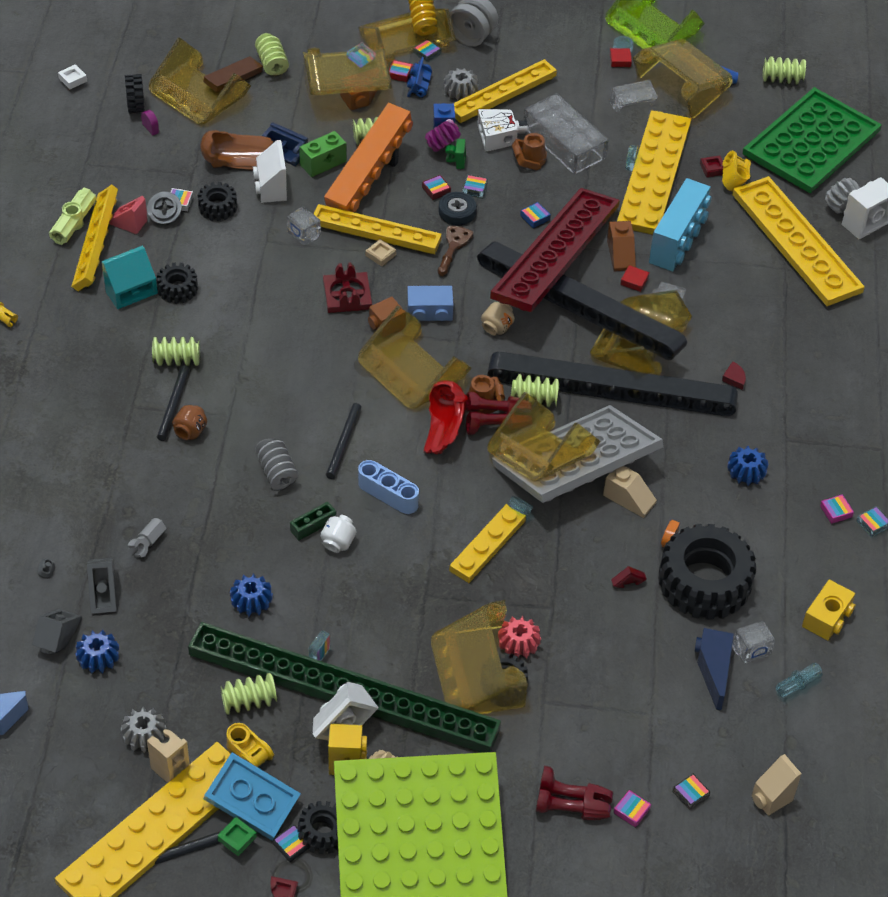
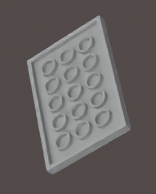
[492,405,663,503]

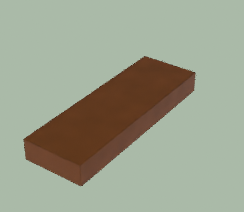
[203,56,263,92]

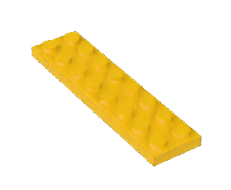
[617,110,691,235]
[732,176,865,306]
[54,742,231,897]

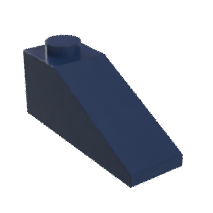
[694,628,734,710]

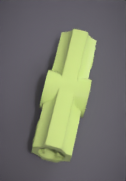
[49,187,96,245]

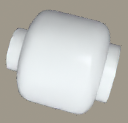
[320,515,357,553]

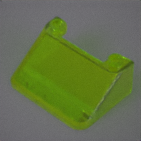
[605,0,705,56]

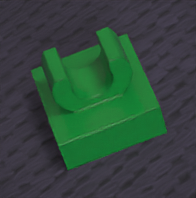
[446,139,466,169]
[217,817,257,856]

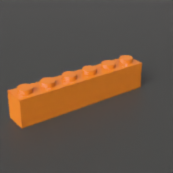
[324,102,413,212]

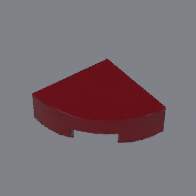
[722,361,746,390]
[611,566,647,588]
[270,876,298,897]

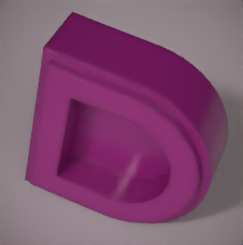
[141,110,159,136]

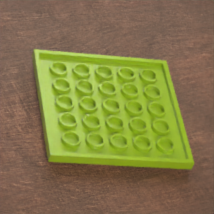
[334,752,507,897]

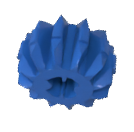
[727,445,768,486]
[230,573,273,616]
[75,630,120,674]

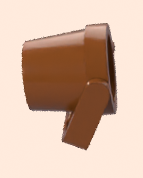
[512,133,547,170]
[468,375,505,414]

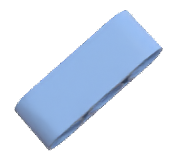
[358,460,419,514]

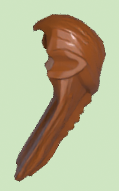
[200,130,273,170]

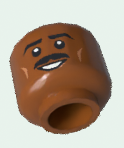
[172,405,208,440]

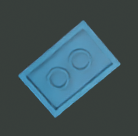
[203,752,301,841]

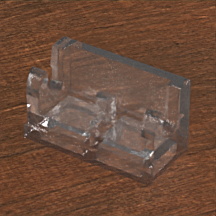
[609,80,658,113]

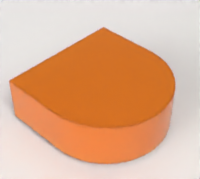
[661,520,680,547]

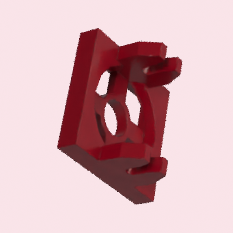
[323,262,372,313]

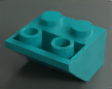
[102,245,158,309]

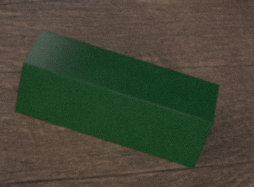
[290,501,336,541]

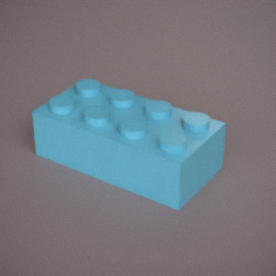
[649,178,712,272]

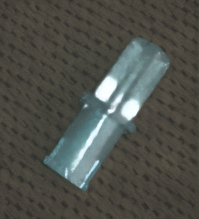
[775,663,823,697]

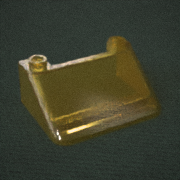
[358,8,456,63]
[149,38,251,125]
[633,39,733,119]
[303,43,392,95]
[590,290,692,375]
[358,306,472,409]
[487,392,601,482]
[431,600,528,714]

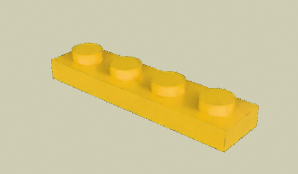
[449,504,526,583]

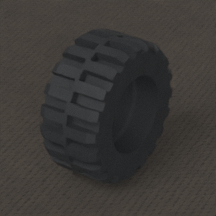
[658,524,757,620]

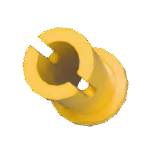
[0,302,18,327]

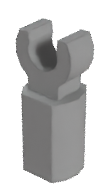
[128,518,167,557]

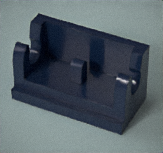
[262,122,308,167]

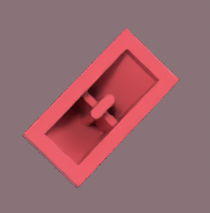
[109,196,148,234]

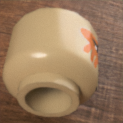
[481,302,515,335]

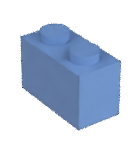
[407,286,453,321]

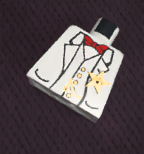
[477,109,528,152]

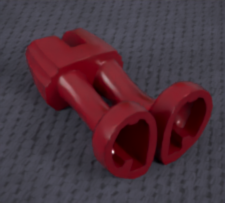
[466,392,531,435]
[535,766,613,820]

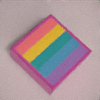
[820,494,854,524]
[614,790,651,828]

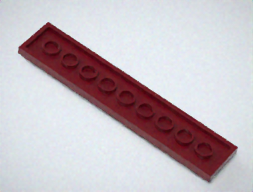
[490,188,620,312]

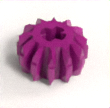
[425,119,461,152]

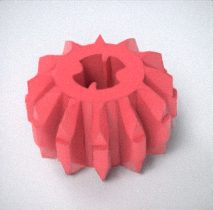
[498,615,541,659]

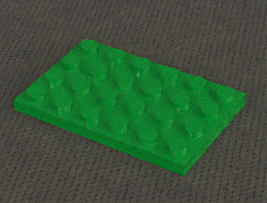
[742,87,882,194]

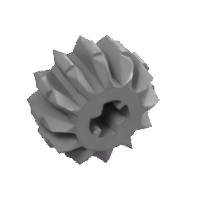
[444,68,478,101]
[825,178,860,214]
[121,707,166,753]

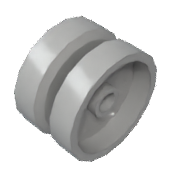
[447,0,498,46]

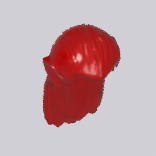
[424,380,468,454]

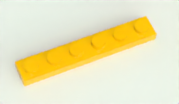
[453,59,557,123]
[71,184,118,291]
[311,204,442,254]

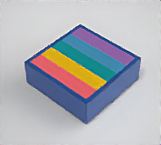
[520,202,551,228]

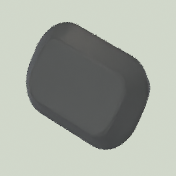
[37,559,55,578]

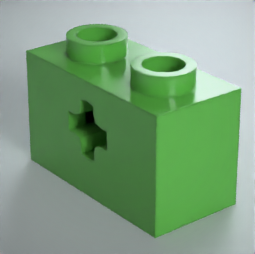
[300,131,347,177]

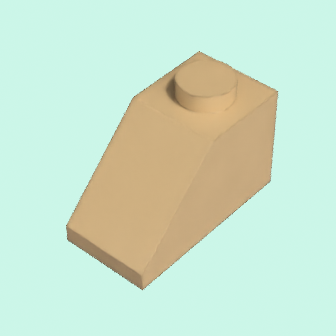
[603,466,657,518]
[752,754,802,816]

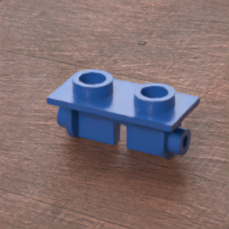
[407,57,432,97]

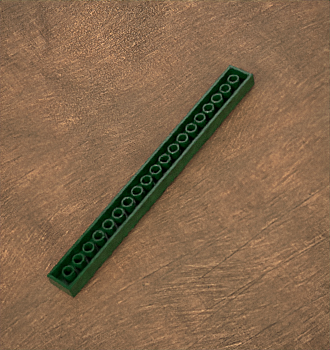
[188,622,501,753]

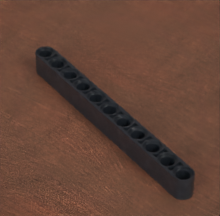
[477,241,687,360]
[487,352,738,416]

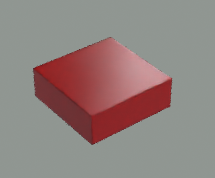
[610,48,632,67]
[620,265,649,292]

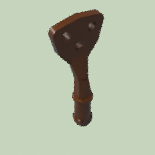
[437,226,473,276]

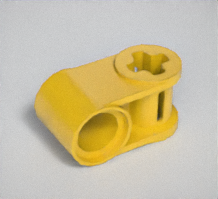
[722,150,751,192]
[226,723,274,767]

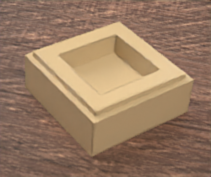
[365,239,396,266]

